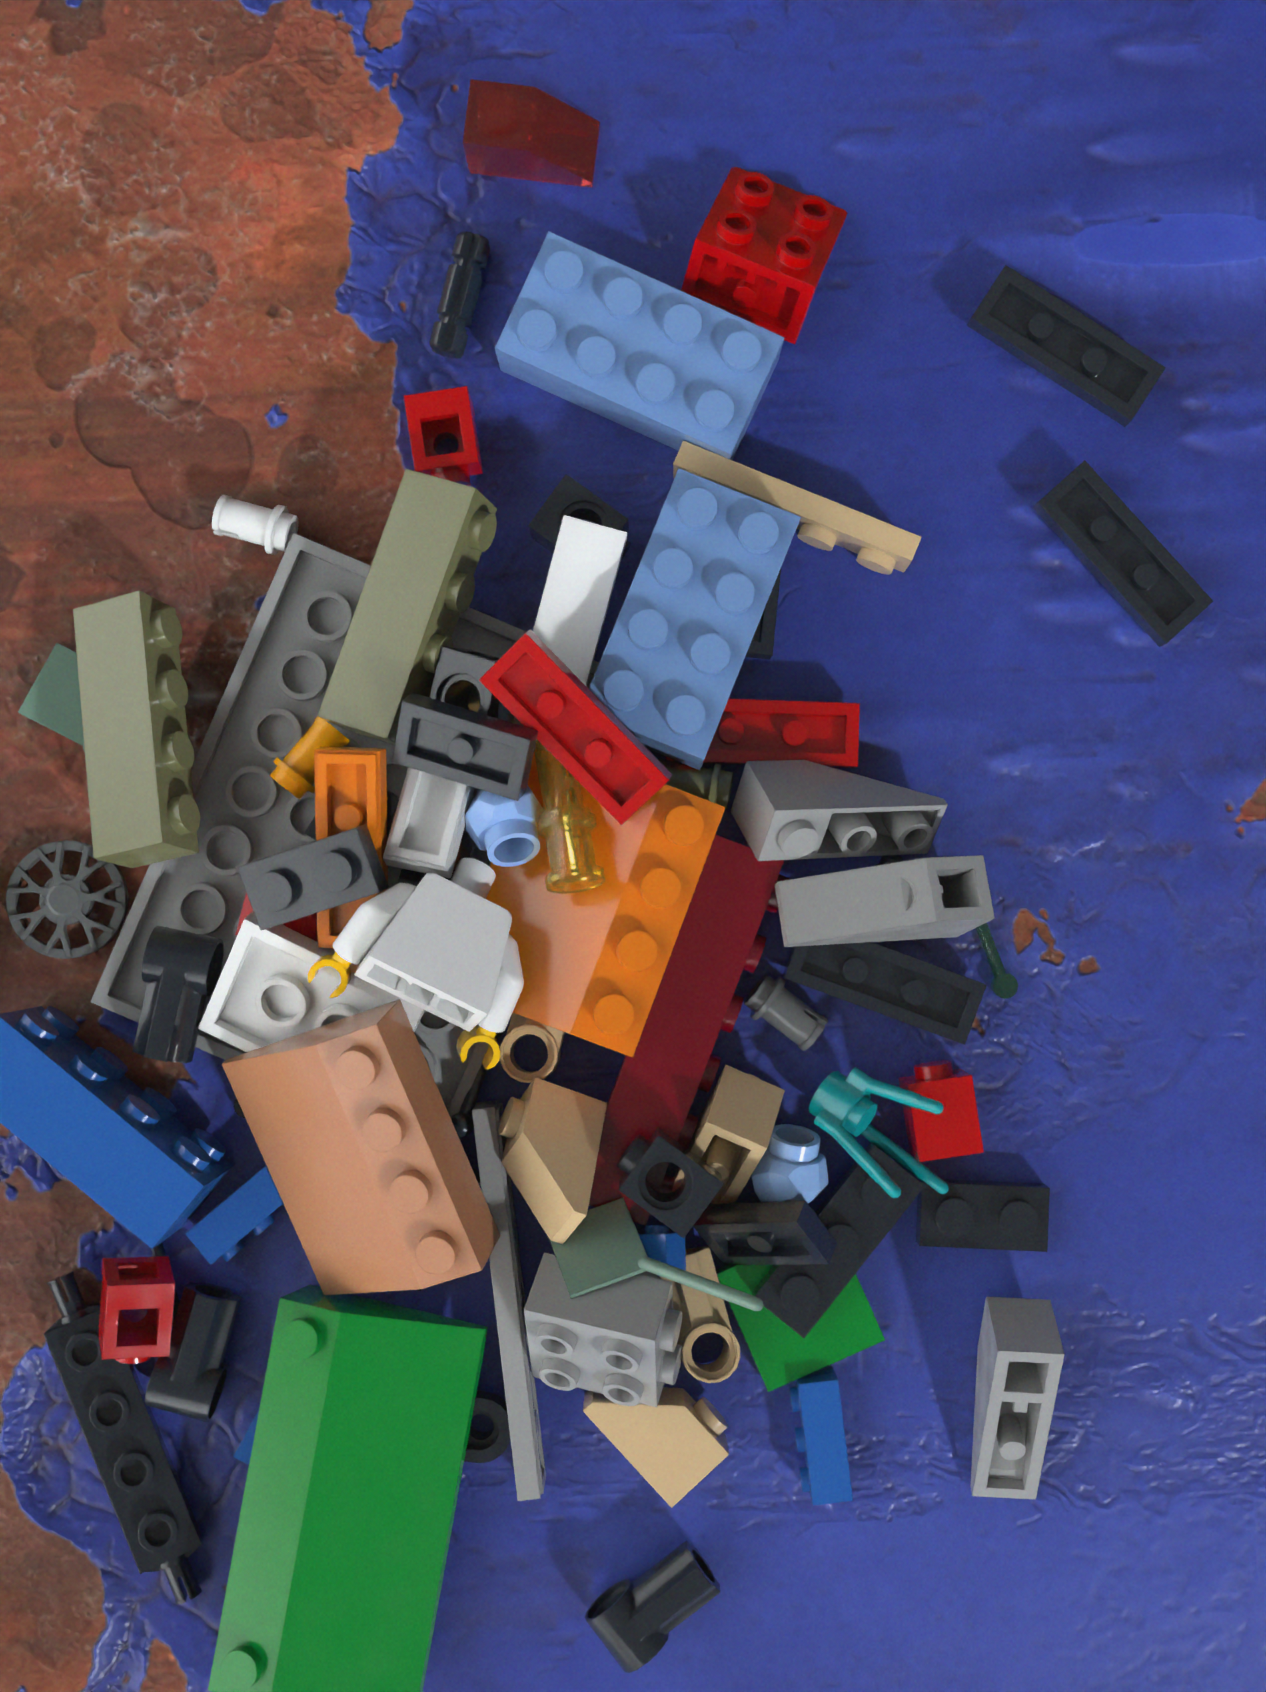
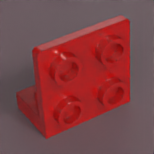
[681,167,847,344]

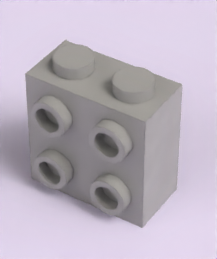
[524,1253,683,1407]

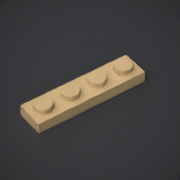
[673,441,922,575]

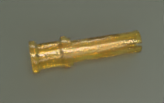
[534,740,606,894]

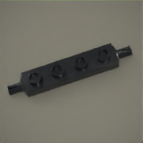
[44,1271,203,1604]

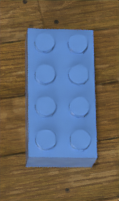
[495,231,785,460]
[589,468,801,770]

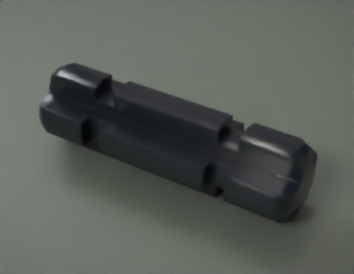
[429,231,490,359]

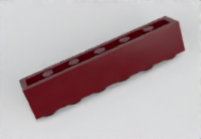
[589,834,789,1226]

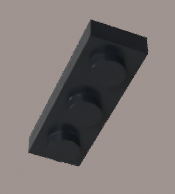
[967,265,1166,427]
[1032,460,1213,647]
[782,942,987,1045]
[752,1142,925,1338]

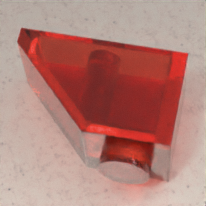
[463,79,600,188]

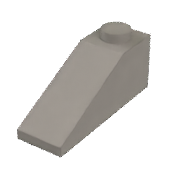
[970,1296,1065,1500]

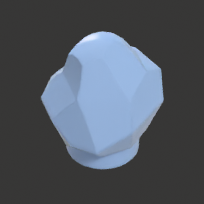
[465,785,546,867]
[752,1124,829,1203]

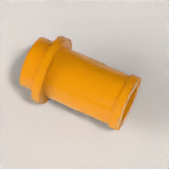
[269,715,350,800]

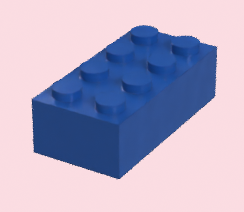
[0,1006,234,1249]

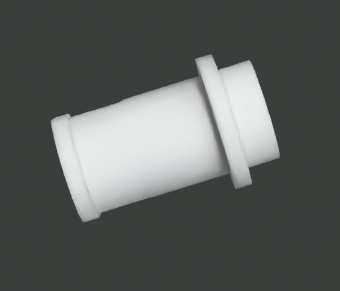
[212,495,298,555]

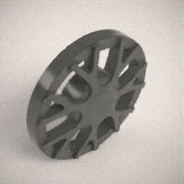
[6,840,129,959]

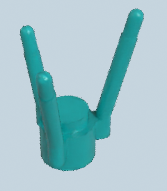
[809,1067,949,1198]

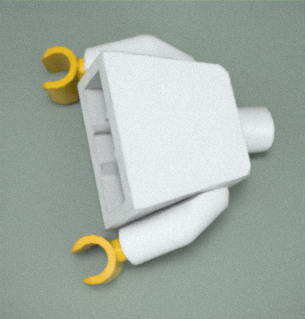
[308,858,524,1069]

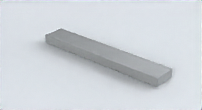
[472,1100,546,1501]

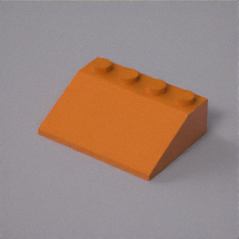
[486,744,725,1058]

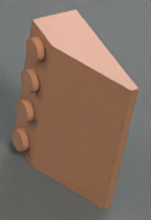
[222,999,501,1295]

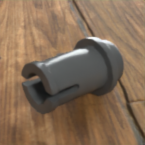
[743,974,828,1051]

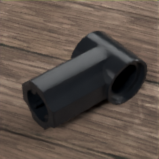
[132,926,224,1063]
[145,1282,242,1423]
[584,1540,721,1673]

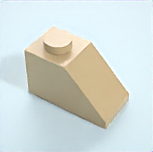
[672,1065,785,1204]
[499,1077,607,1244]
[583,1387,729,1508]

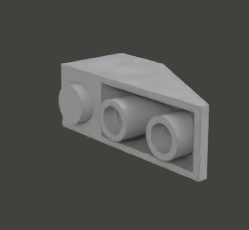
[731,760,948,861]
[775,855,995,947]

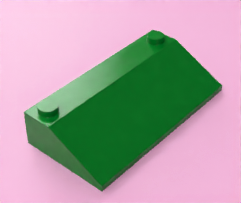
[208,1284,488,1692]

